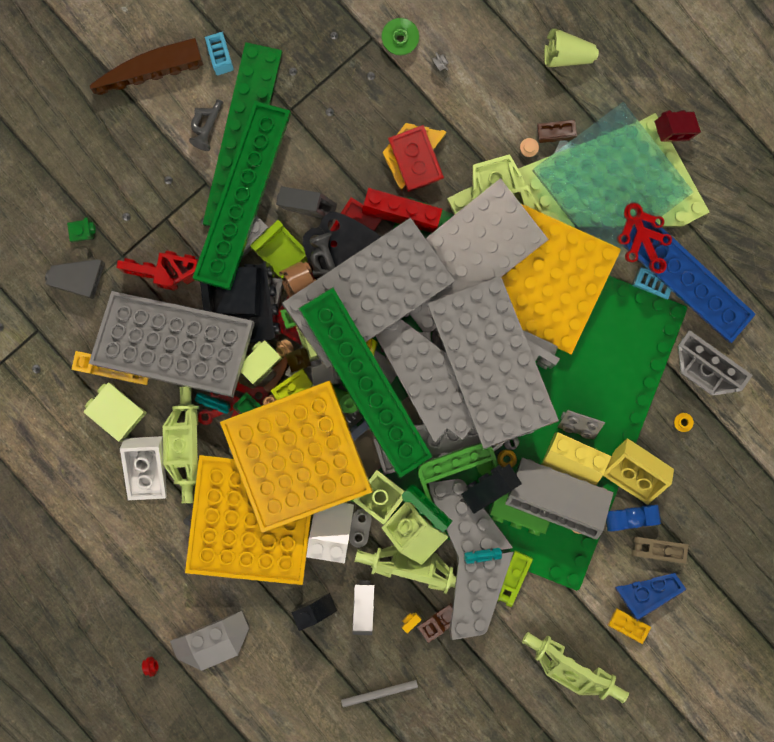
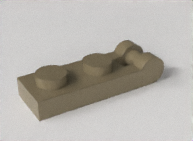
[632,536,689,564]

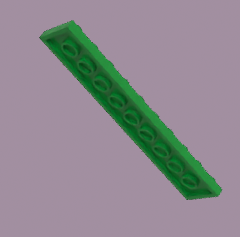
[203,42,283,227]
[192,101,291,290]
[298,287,433,478]

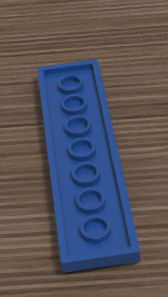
[621,220,756,343]

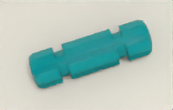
[195,392,231,414]
[464,548,502,564]

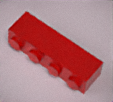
[362,188,443,233]

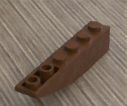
[90,38,203,95]

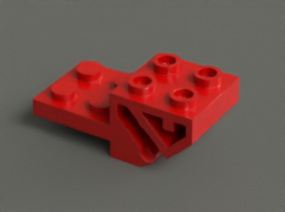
[116,251,198,291]

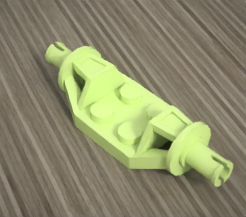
[163,387,199,503]
[354,545,456,594]
[522,632,629,703]

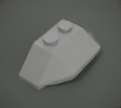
[678,330,753,396]
[170,611,249,671]

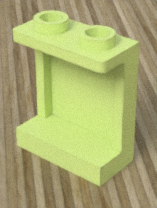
[84,382,147,442]

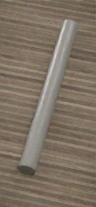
[341,680,418,707]

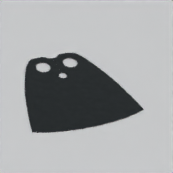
[303,212,381,280]

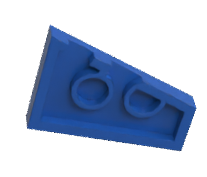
[615,573,686,621]

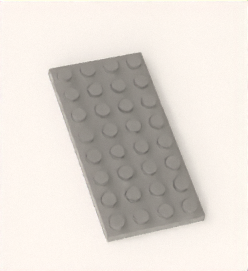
[410,178,549,333]
[282,218,455,368]
[428,276,559,449]
[89,291,255,397]

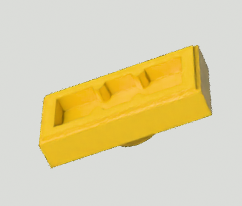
[607,608,651,644]

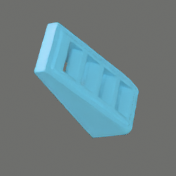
[205,31,234,75]
[632,267,671,300]

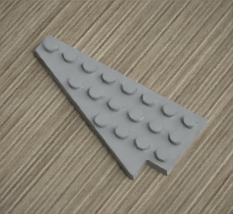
[376,319,474,443]

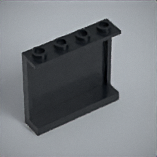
[200,261,281,344]

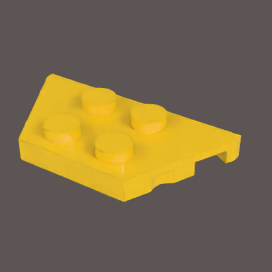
[383,123,447,190]

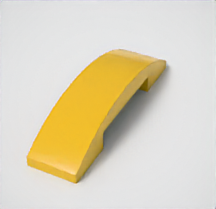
[71,351,149,385]

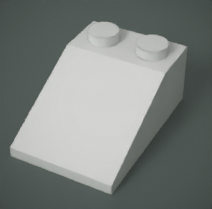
[120,436,167,500]
[306,503,354,563]

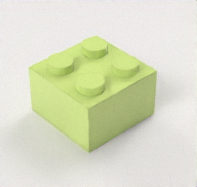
[241,340,282,386]
[353,470,404,525]

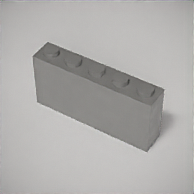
[505,458,613,540]

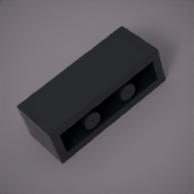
[461,464,522,514]

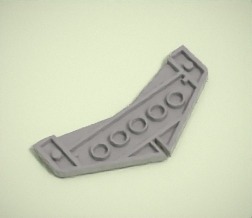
[427,479,513,640]

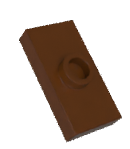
[537,120,577,143]

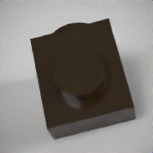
[286,347,311,373]

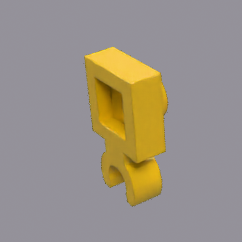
[402,612,422,634]

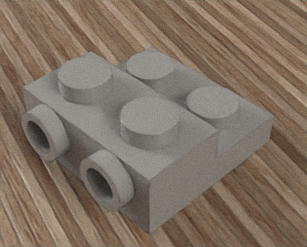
[526,339,560,369]

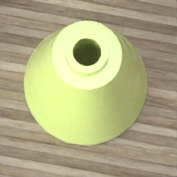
[544,28,599,67]

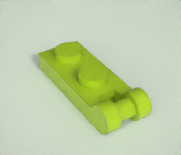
[497,551,533,607]

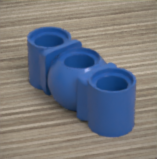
[606,505,661,531]

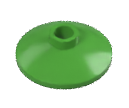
[382,18,419,56]

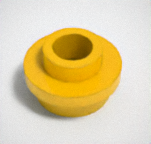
[674,413,694,432]
[497,450,517,468]

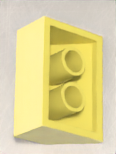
[541,432,611,486]
[603,438,674,505]

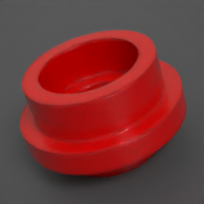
[142,657,159,677]

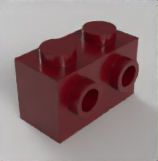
[654,110,701,142]

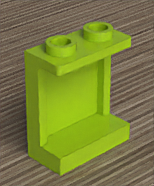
[250,220,308,280]

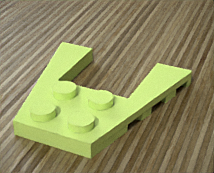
[472,154,542,213]

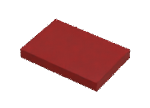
[388,125,444,192]

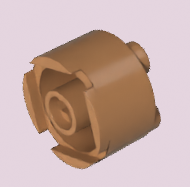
[279,261,316,298]

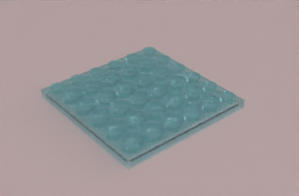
[532,102,693,248]

